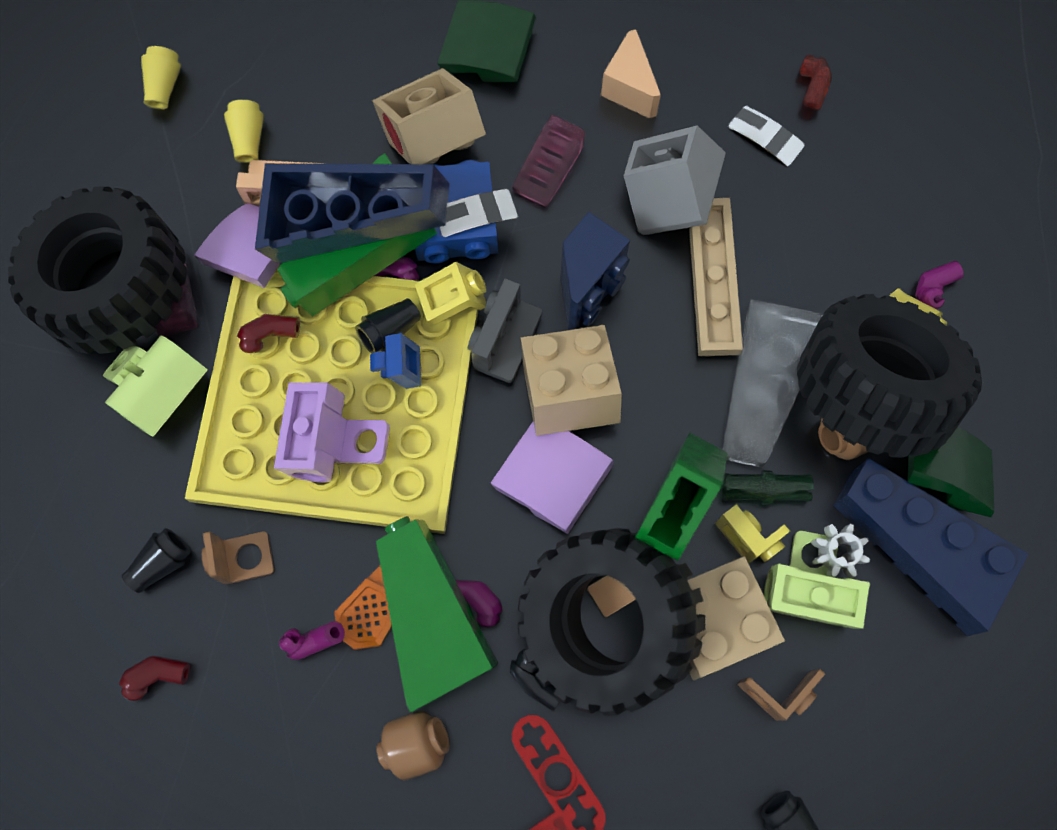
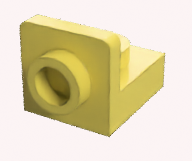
[414,262,487,325]
[715,504,790,564]

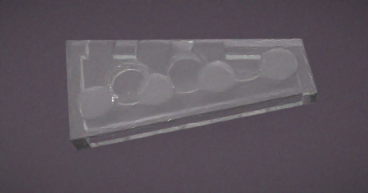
[723,299,823,468]

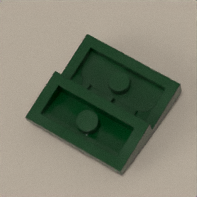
[437,0,536,82]
[908,427,995,518]

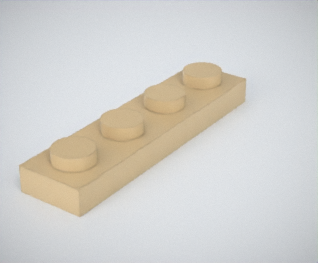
[689,198,743,356]

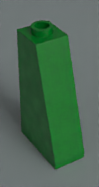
[277,153,437,316]
[635,432,728,561]
[376,516,498,713]

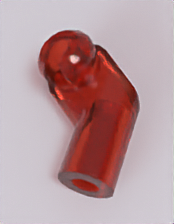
[799,55,832,109]

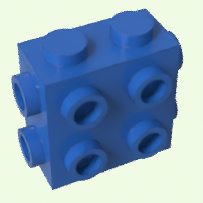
[415,160,498,263]

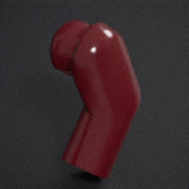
[237,314,300,353]
[119,656,190,701]

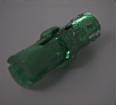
[722,470,814,505]

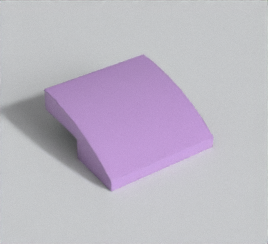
[194,203,280,288]
[491,422,615,534]

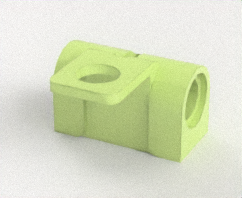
[103,335,208,437]
[763,531,870,629]

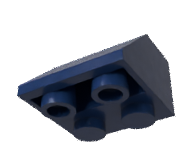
[560,212,630,330]

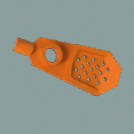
[335,566,392,650]

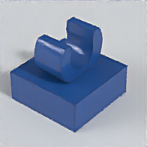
[370,333,421,389]

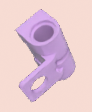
[274,383,390,482]

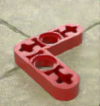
[512,715,606,830]

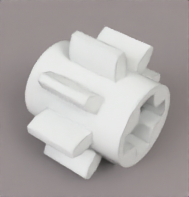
[811,524,870,578]

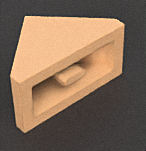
[601,30,661,118]

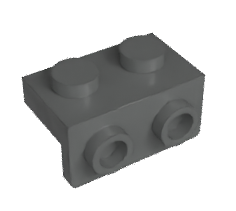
[468,278,542,383]

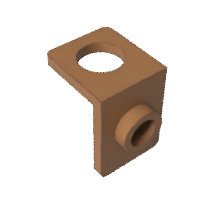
[202,531,274,585]
[738,669,826,721]

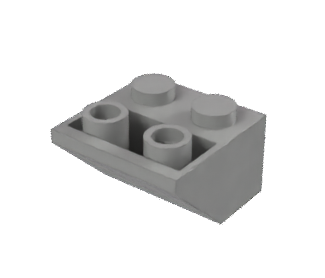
[624,126,726,235]

